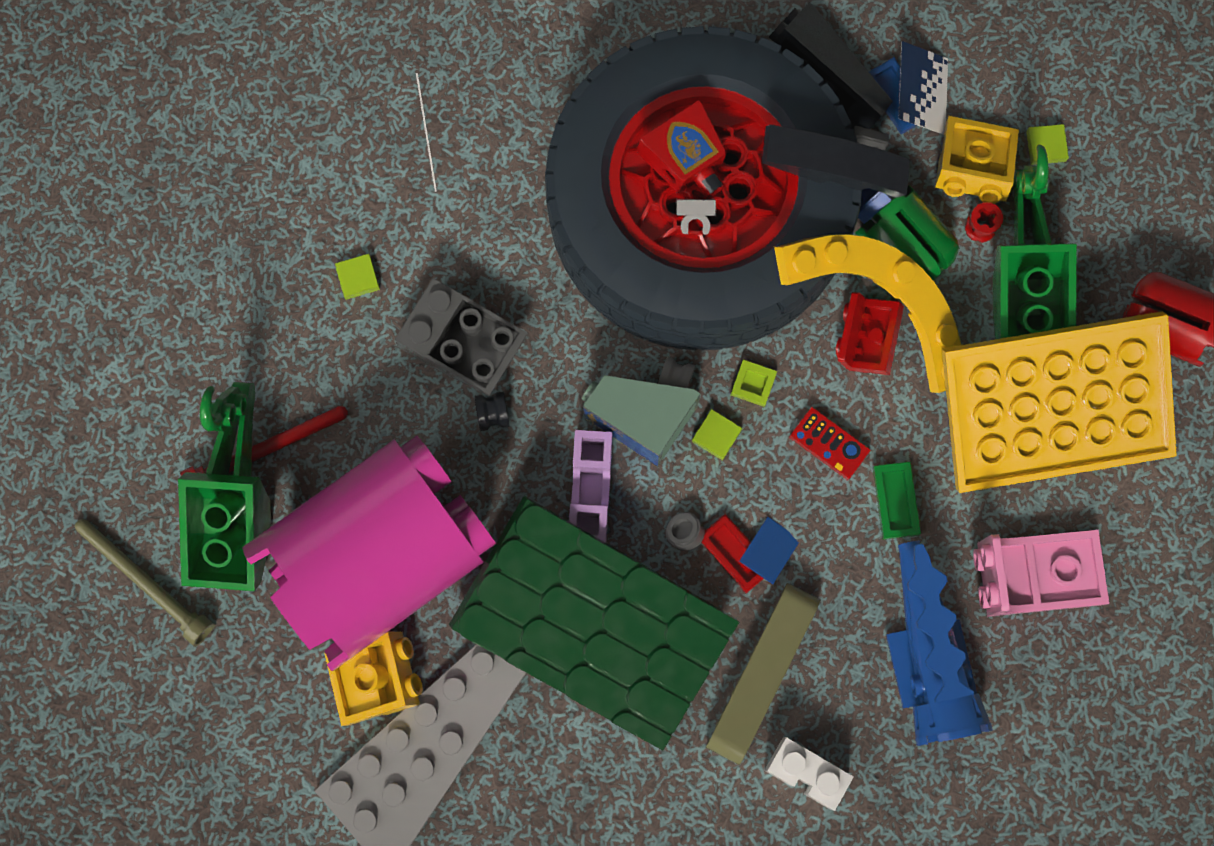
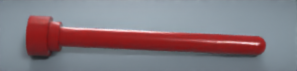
[180,406,348,476]

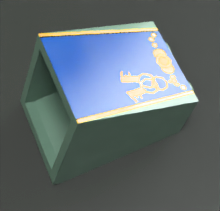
[582,375,700,467]

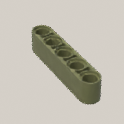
[705,583,821,765]

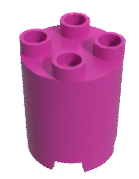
[242,435,496,671]

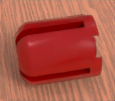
[1123,272,1214,367]

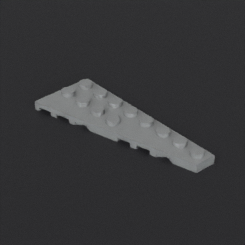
[315,644,526,846]

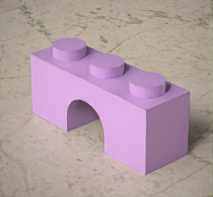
[569,430,613,543]

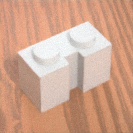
[764,737,853,811]

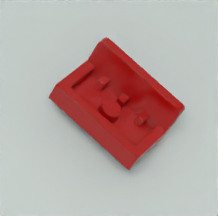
[836,292,904,375]

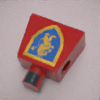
[637,100,726,199]

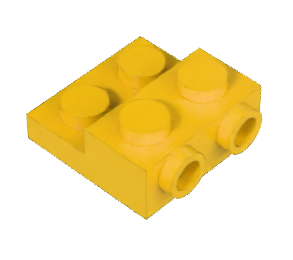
[935,116,1019,204]
[324,632,423,726]

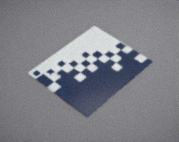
[899,41,948,135]

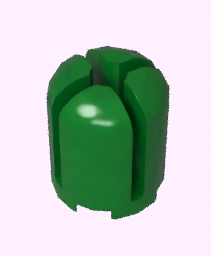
[854,185,960,280]

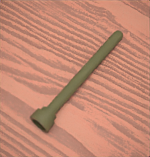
[75,519,215,647]

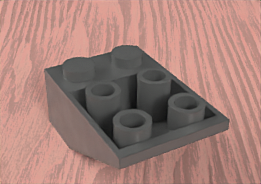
[395,278,528,396]

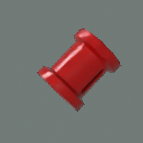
[965,202,1003,243]

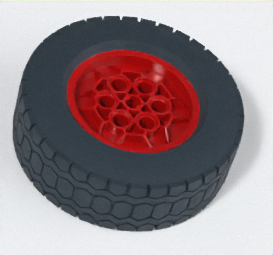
[545,26,862,351]

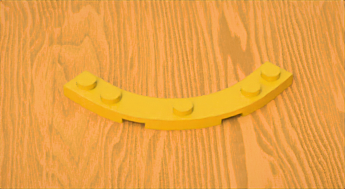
[774,235,961,393]

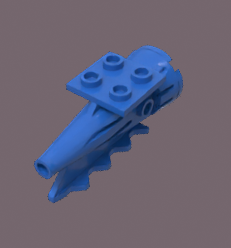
[886,540,993,746]

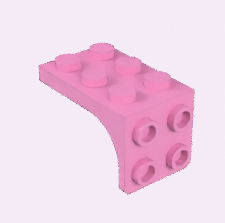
[973,530,1109,617]

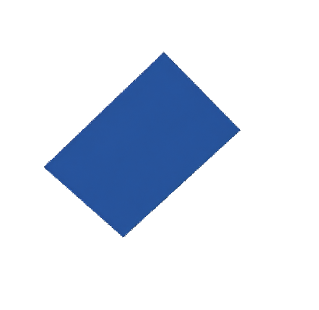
[739,517,799,584]

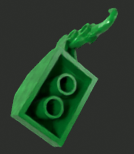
[993,145,1077,339]
[178,382,271,591]

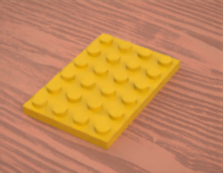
[942,311,1177,493]

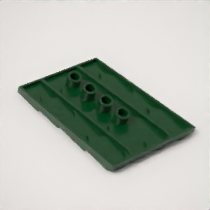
[449,496,740,751]

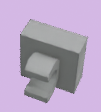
[676,199,716,234]

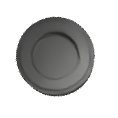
[666,512,705,551]

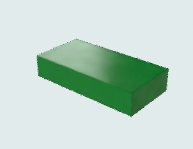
[872,462,921,540]

